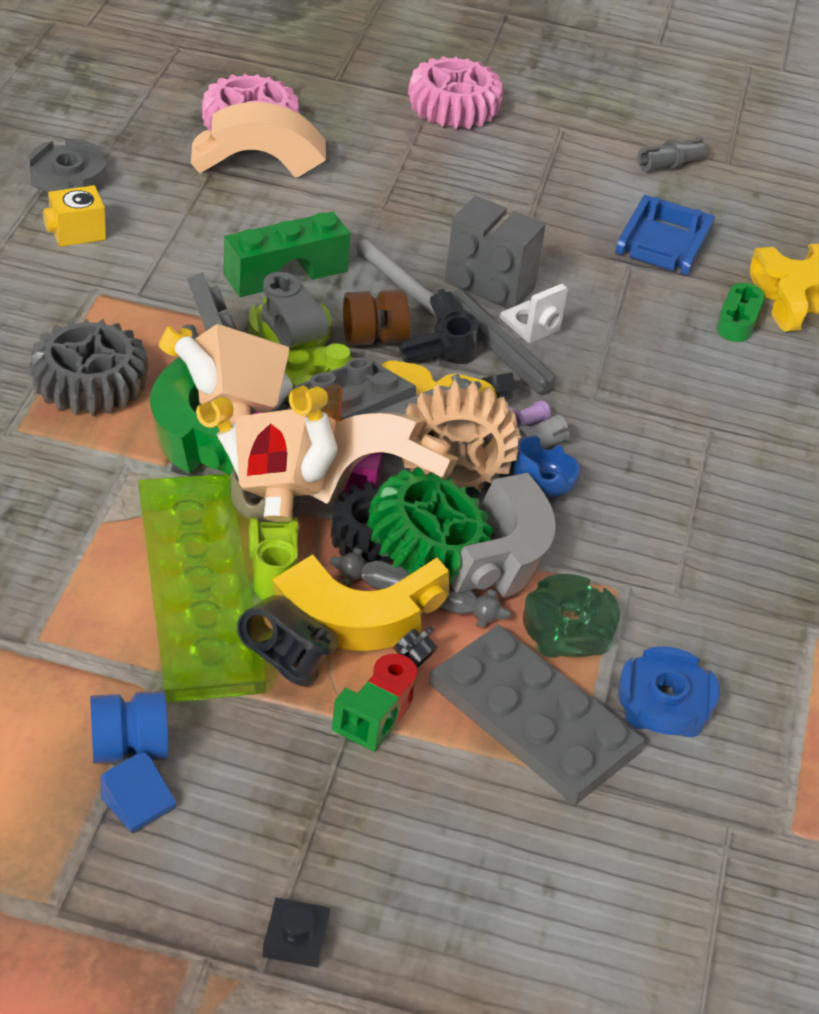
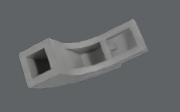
[449,473,556,598]

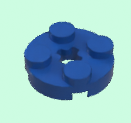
[618,646,720,737]

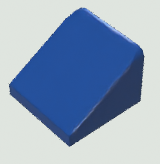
[100,751,176,833]

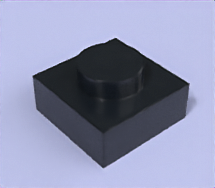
[262,897,330,968]

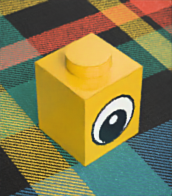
[43,185,106,247]

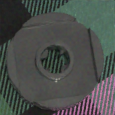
[30,139,106,192]

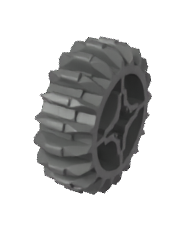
[29,318,148,416]

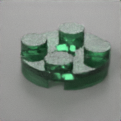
[523,574,620,658]

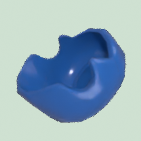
[512,435,581,498]

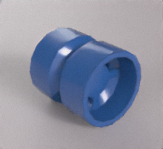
[90,691,168,764]

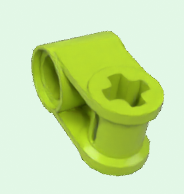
[249,517,298,600]

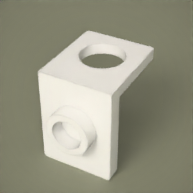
[500,284,568,344]

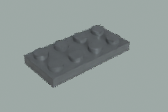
[429,624,645,805]

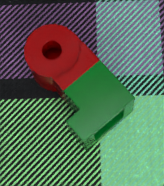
[331,654,417,752]

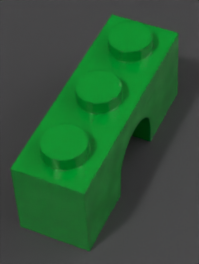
[223,211,351,298]

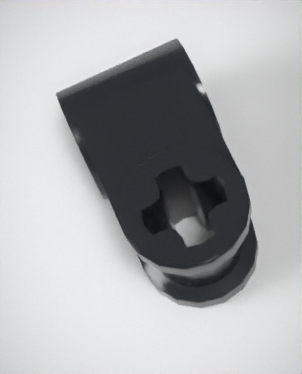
[237,595,339,687]

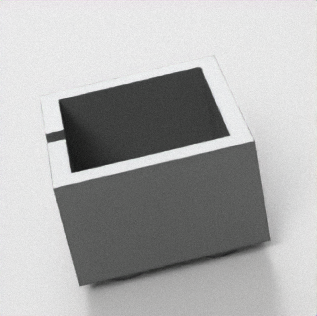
[444,195,546,309]

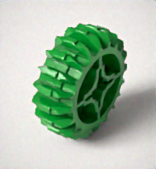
[367,467,494,583]

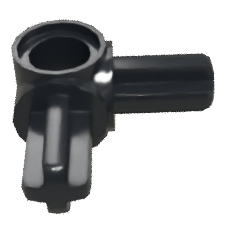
[399,289,478,364]

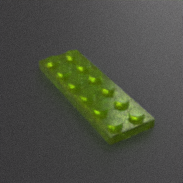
[138,474,266,703]

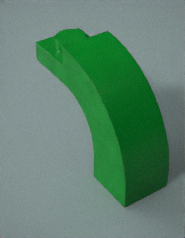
[150,357,233,475]

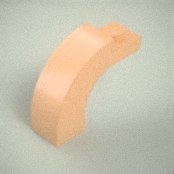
[191,102,326,178]
[311,412,458,504]

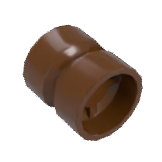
[343,289,410,346]

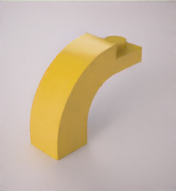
[272,554,450,651]

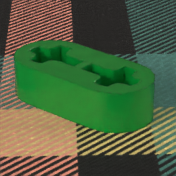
[717,283,765,342]

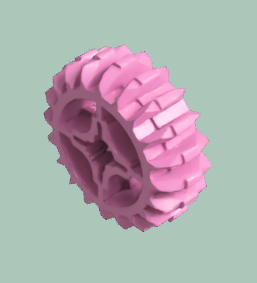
[408,56,503,130]
[202,73,300,131]

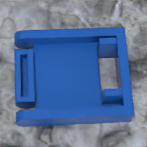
[615,194,715,276]

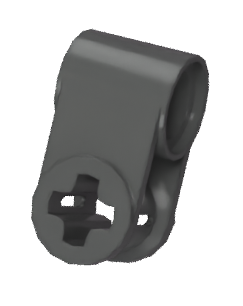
[261,271,329,349]

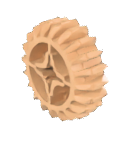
[402,380,520,493]

